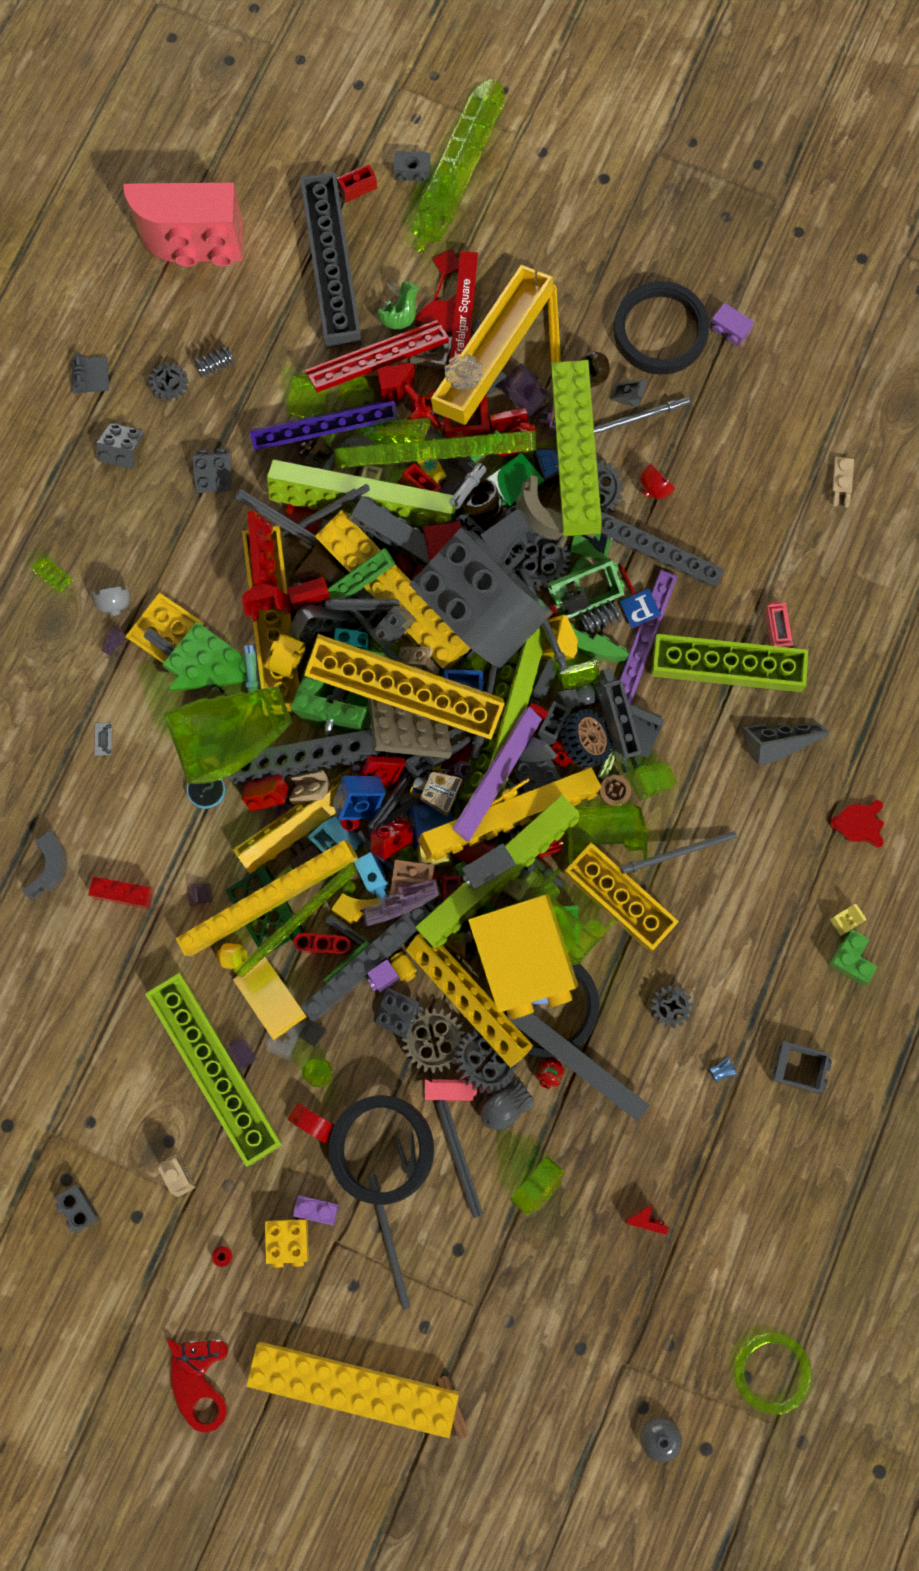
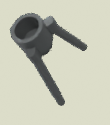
[395,1132,418,1179]

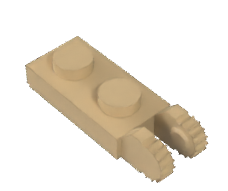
[832,457,854,508]

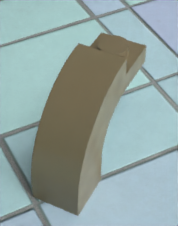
[516,475,563,540]

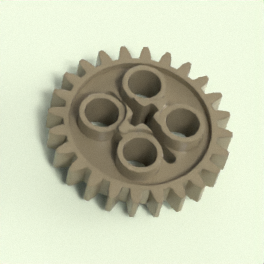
[402,1008,465,1073]

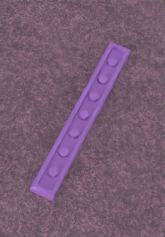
[620,570,677,705]
[452,707,542,841]

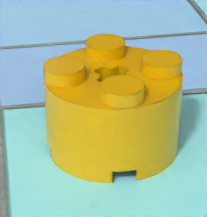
[265,634,306,679]

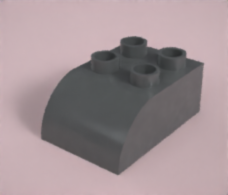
[409,528,553,668]

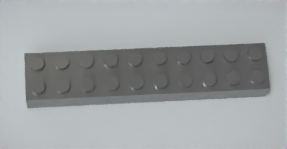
[300,172,362,349]

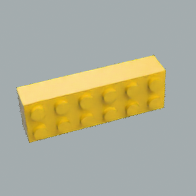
[564,843,679,953]

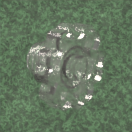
[445,354,483,390]

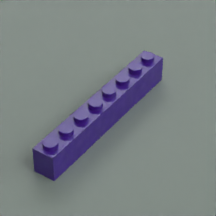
[250,399,398,450]

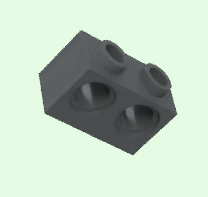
[55,1184,101,1233]

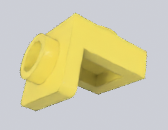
[830,904,866,936]

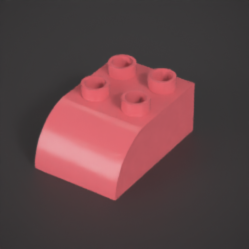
[124,183,243,267]

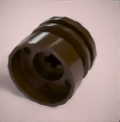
[461,478,505,529]

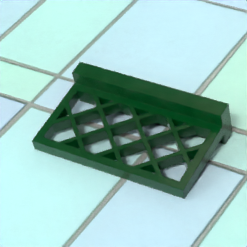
[226,865,305,957]

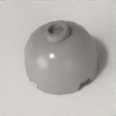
[91,586,130,616]

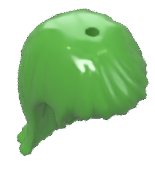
[378,281,419,330]

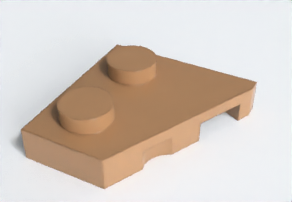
[390,859,435,898]

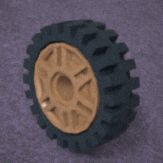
[560,709,612,768]

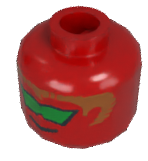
[536,1058,564,1089]

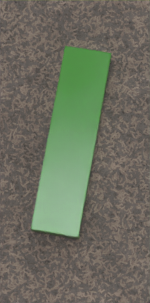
[328,548,396,599]

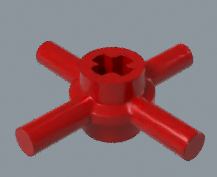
[403,383,441,430]

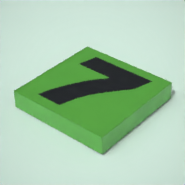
[570,534,611,561]

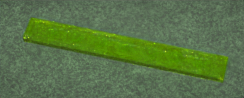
[234,862,358,977]

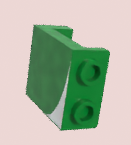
[487,453,545,509]

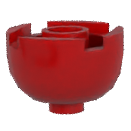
[640,463,676,500]

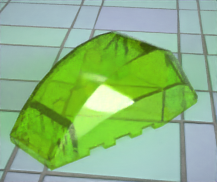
[164,686,292,784]

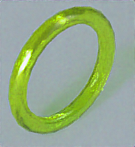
[734,1332,812,1414]

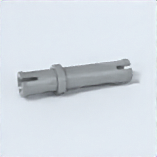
[449,463,486,509]

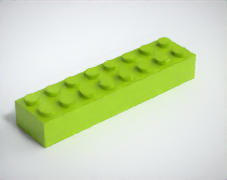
[651,634,808,692]

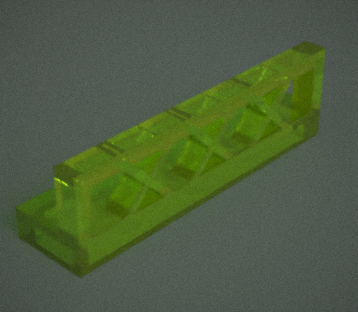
[360,418,431,444]

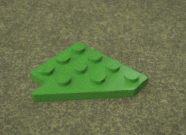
[162,622,248,691]

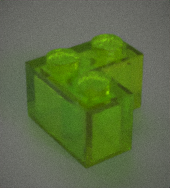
[631,762,677,801]
[509,1156,565,1216]

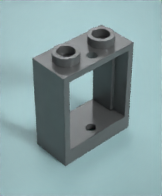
[771,1041,832,1094]

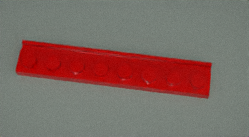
[305,320,449,393]

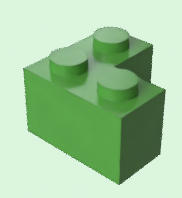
[828,929,877,986]

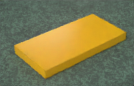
[233,957,307,1040]

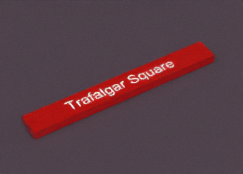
[449,251,478,371]

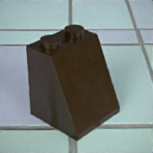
[291,540,350,603]

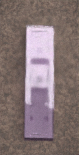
[363,879,440,926]

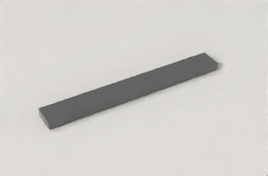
[510,1013,650,1121]

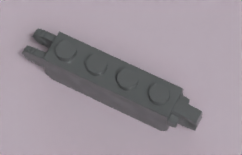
[596,668,642,774]

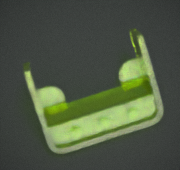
[565,805,648,863]
[529,868,618,965]

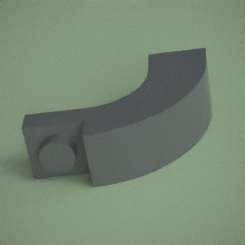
[22,830,67,899]

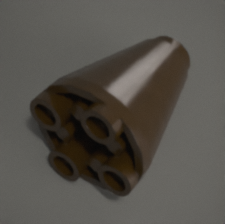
[443,921,478,961]

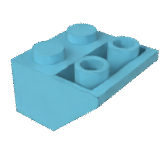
[308,815,363,853]

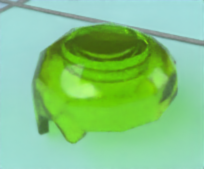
[302,1057,334,1087]

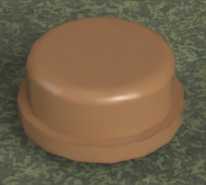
[600,775,631,806]

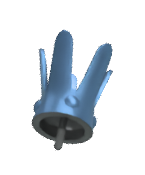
[707,1056,739,1083]

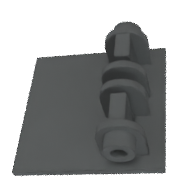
[71,354,109,394]
[513,760,561,793]
[375,987,423,1039]

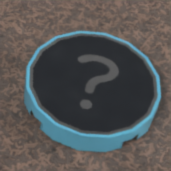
[187,770,226,809]

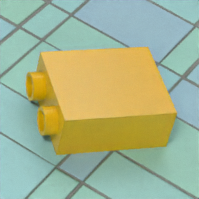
[469,894,578,1019]

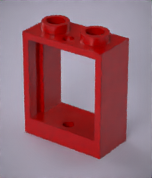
[440,395,489,439]

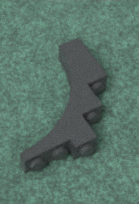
[481,509,533,563]

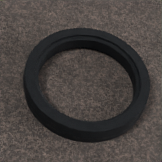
[614,281,709,375]
[494,957,599,1058]
[329,1095,434,1205]

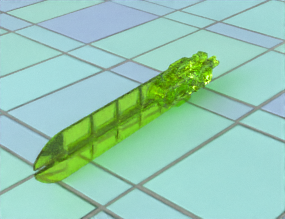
[411,79,505,253]

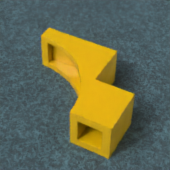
[331,890,405,925]

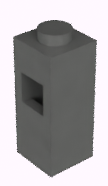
[462,844,516,890]

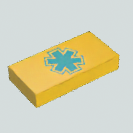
[413,446,447,483]

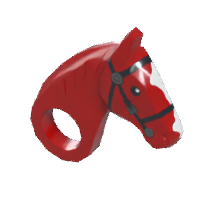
[167,1338,229,1433]

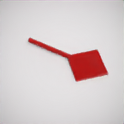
[432,249,459,301]

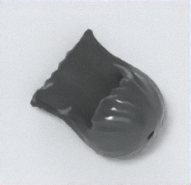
[480,1078,534,1131]

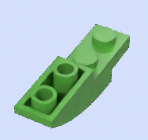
[570,623,629,662]

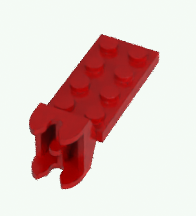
[242,510,290,622]

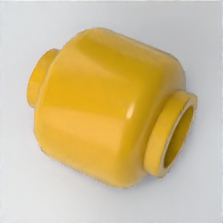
[217,943,247,969]

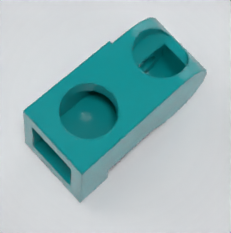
[334,628,370,650]

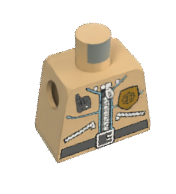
[413,772,462,817]
[158,1153,196,1197]

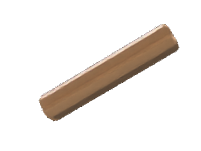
[437,1376,469,1439]

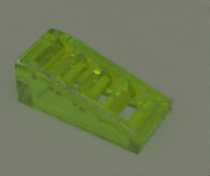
[31,554,73,593]

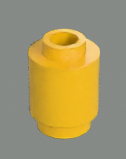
[390,952,417,982]

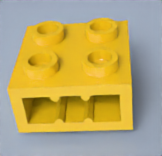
[265,1219,309,1268]

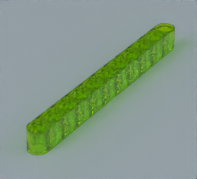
[334,431,537,468]

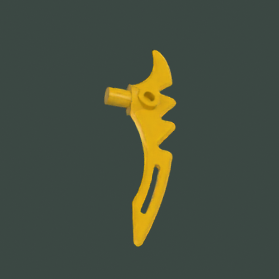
[490,779,529,807]

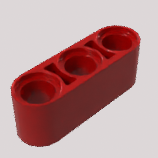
[294,933,352,956]

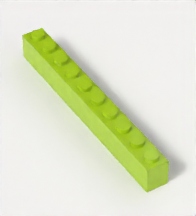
[416,795,580,949]

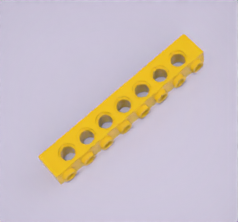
[406,934,533,1067]

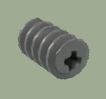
[194,346,235,379]
[579,601,621,634]

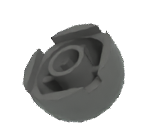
[640,1417,682,1462]

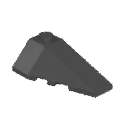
[742,723,829,765]

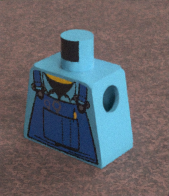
[354,852,391,901]

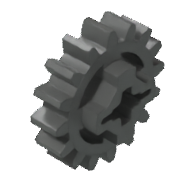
[148,362,189,402]
[650,985,694,1029]

